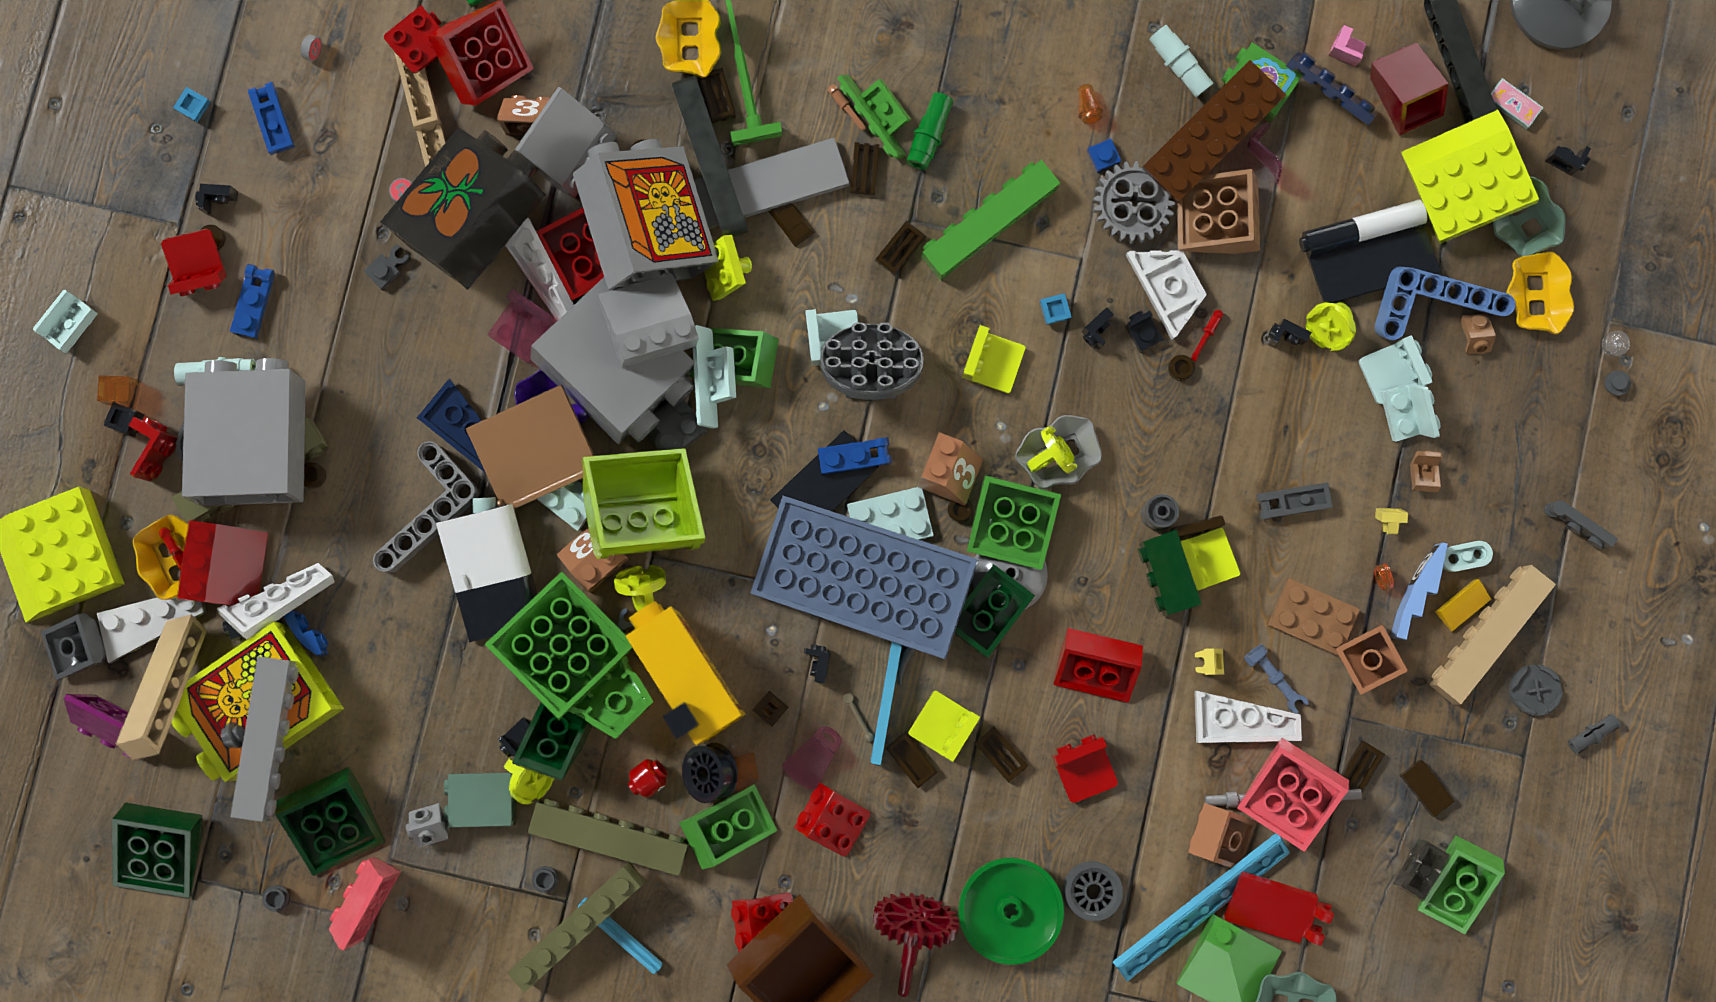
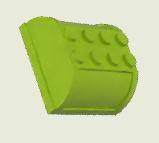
[582,448,705,559]

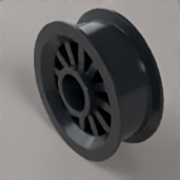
[682,743,738,803]

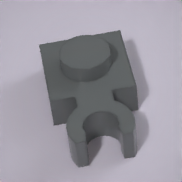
[364,245,411,291]

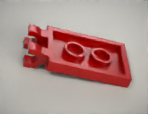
[1224,871,1334,946]

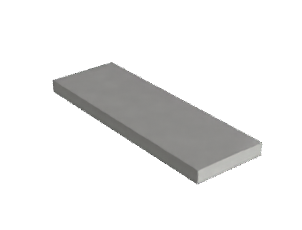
[694,138,849,229]

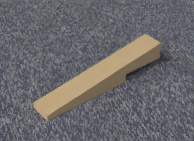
[394,52,451,177]

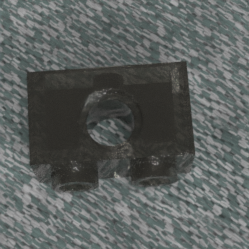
[1393,839,1450,900]

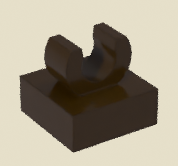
[753,690,789,727]

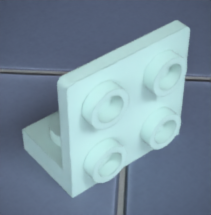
[806,309,858,366]
[1380,384,1441,442]

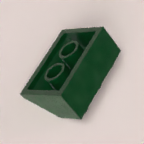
[1138,530,1202,616]

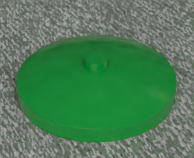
[958,857,1064,965]

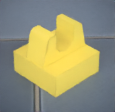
[1375,508,1408,534]
[1195,648,1224,675]

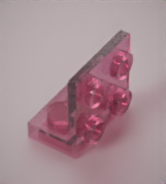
[488,289,557,363]

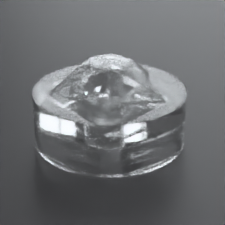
[1602,330,1630,357]

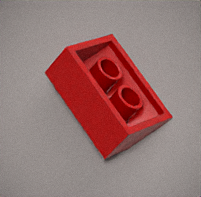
[1053,628,1143,703]

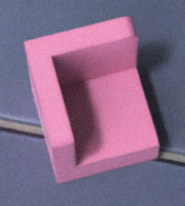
[1329,25,1366,67]

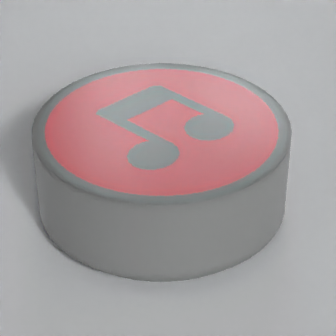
[300,34,322,61]
[389,178,415,204]

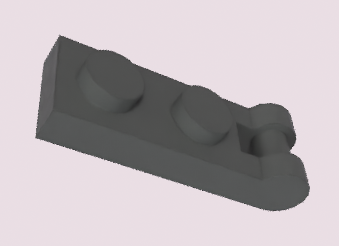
[1256,482,1333,520]
[1544,500,1618,549]

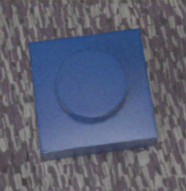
[1087,138,1121,173]

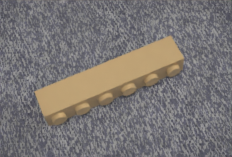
[1429,565,1556,705]
[116,614,207,760]

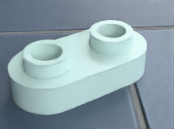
[1443,541,1493,572]

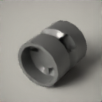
[1140,494,1179,531]

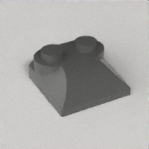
[647,400,708,451]
[41,613,106,680]

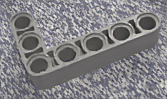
[373,441,479,573]

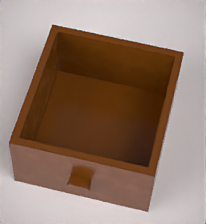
[726,894,875,1002]

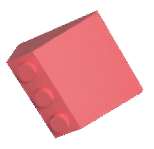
[1237,738,1349,852]
[329,857,401,951]

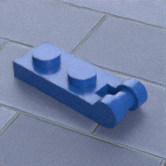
[248,82,295,155]
[230,264,275,339]
[818,437,892,475]

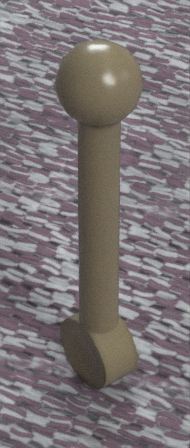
[843,693,874,742]

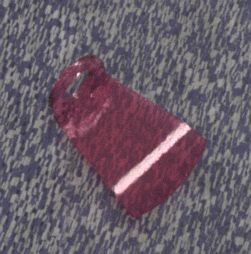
[1247,122,1282,184]
[782,726,841,790]

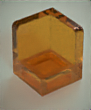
[97,375,138,405]

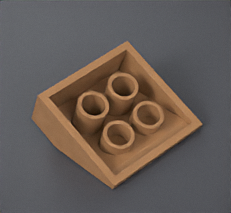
[1177,169,1260,254]

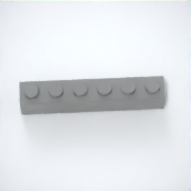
[230,656,298,822]

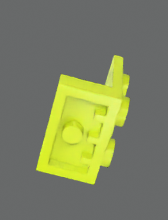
[962,325,1026,394]
[1181,528,1240,591]
[908,691,980,762]

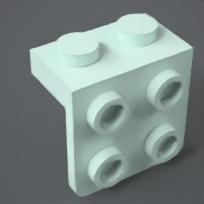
[1359,335,1432,405]

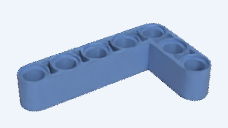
[1375,266,1516,340]

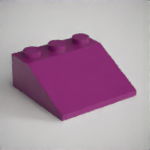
[64,694,149,760]

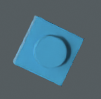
[173,87,211,123]
[1039,293,1071,326]

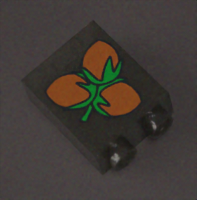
[380,127,546,290]

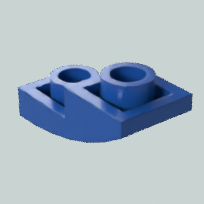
[284,610,328,656]

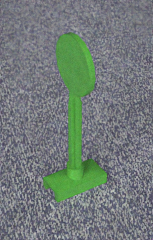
[725,0,782,146]

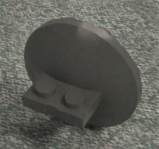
[1510,0,1612,50]
[820,322,924,400]

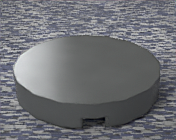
[1509,665,1563,716]

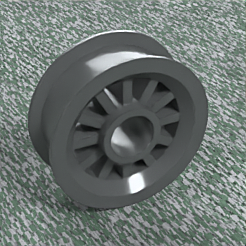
[1063,861,1123,921]

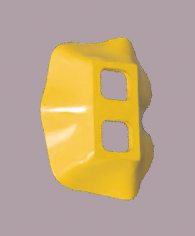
[656,0,721,78]
[1506,251,1574,334]
[133,514,188,600]

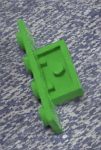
[837,75,911,159]

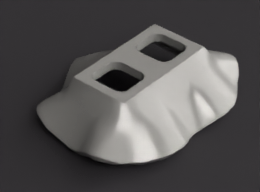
[1015,415,1102,489]

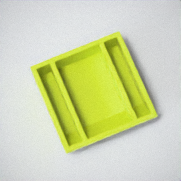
[1401,110,1539,244]
[0,486,125,623]

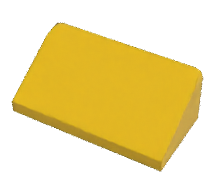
[1435,579,1491,632]

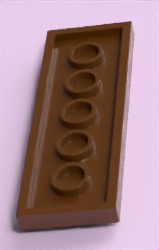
[1142,60,1286,203]

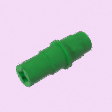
[906,92,954,171]

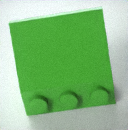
[967,475,1061,570]

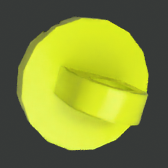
[1305,302,1356,351]
[1026,426,1077,474]
[614,565,666,611]
[504,758,554,805]

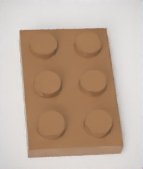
[1267,578,1360,657]

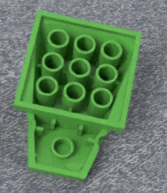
[485,572,653,739]

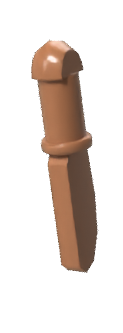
[828,85,866,131]

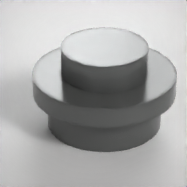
[1604,370,1631,396]
[221,722,245,749]
[532,866,558,893]
[263,885,290,912]

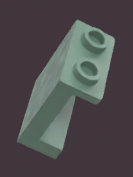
[444,772,516,827]

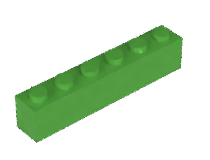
[922,160,1060,281]

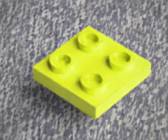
[704,235,752,301]

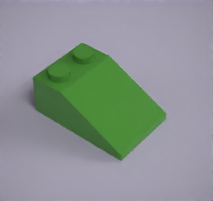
[690,328,779,388]
[679,784,777,870]
[1417,835,1505,934]

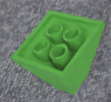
[1176,914,1282,1002]

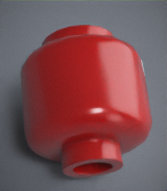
[628,759,668,798]

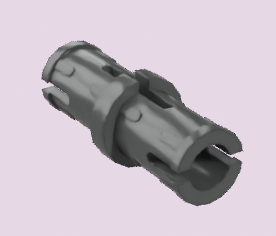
[1567,713,1621,755]

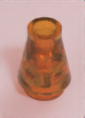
[1077,84,1103,124]

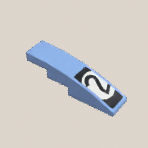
[1390,543,1448,640]

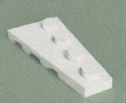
[506,218,574,321]
[217,563,335,640]
[97,597,207,664]
[1195,691,1302,743]

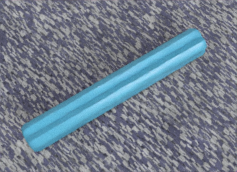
[578,897,663,974]

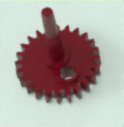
[873,893,959,997]

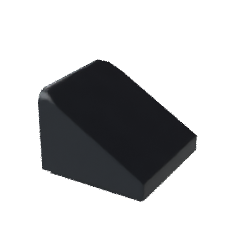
[662,702,700,740]

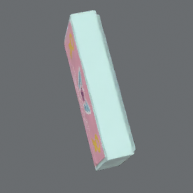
[1491,78,1543,129]

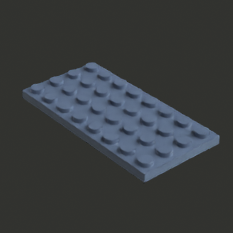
[750,496,978,659]

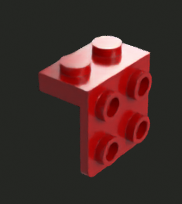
[384,5,441,74]
[161,229,227,296]
[128,416,177,482]
[1051,734,1118,803]
[794,783,870,857]
[731,893,793,953]

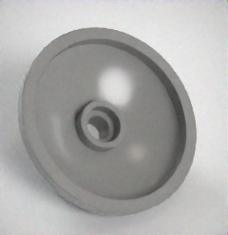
[971,554,1048,609]

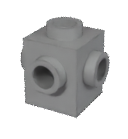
[406,803,449,848]

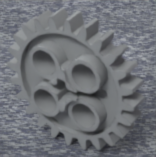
[1092,161,1175,244]

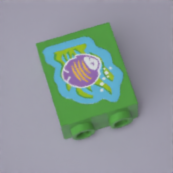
[1221,42,1302,123]

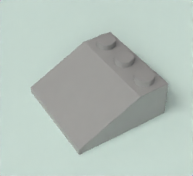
[515,87,617,198]
[598,274,699,368]

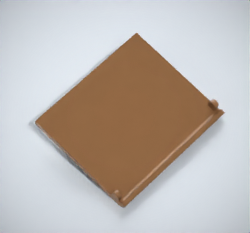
[466,385,594,508]

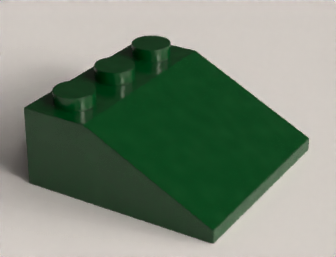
[275,767,385,876]
[112,803,202,898]

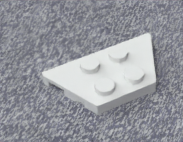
[1126,250,1207,340]

